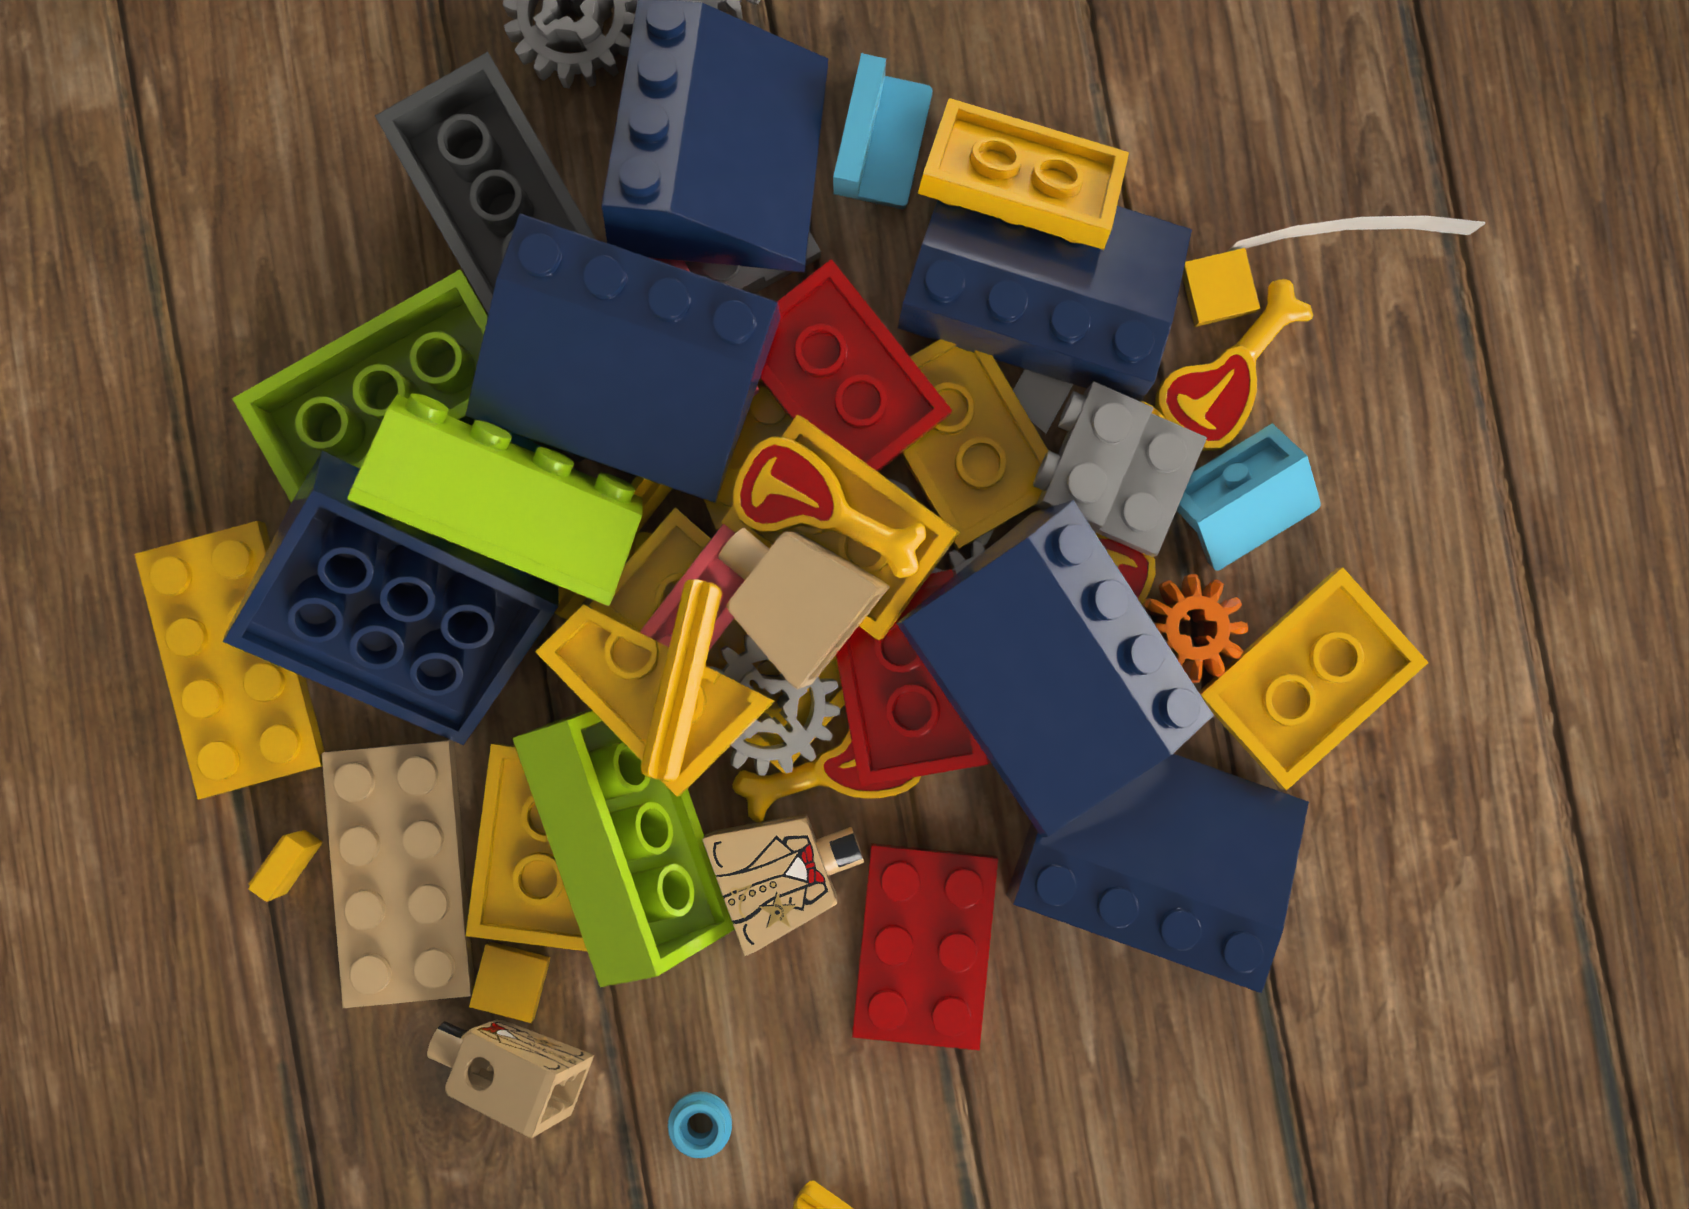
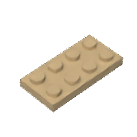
[322,740,475,1008]

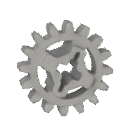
[503,0,638,88]
[707,634,840,776]

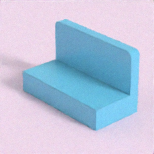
[833,53,933,209]
[1176,423,1321,571]

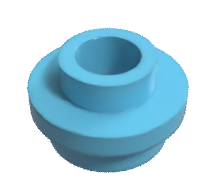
[668,1092,732,1158]

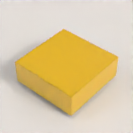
[1182,248,1260,327]
[248,830,323,902]
[469,942,551,1023]

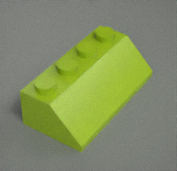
[347,393,643,606]
[512,709,735,987]

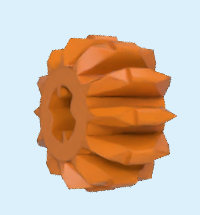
[1142,574,1249,683]

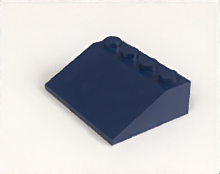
[602,0,829,272]
[897,200,1192,402]
[465,214,781,503]
[223,451,559,745]
[896,500,1214,837]
[1006,753,1309,993]

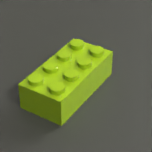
[232,269,488,503]

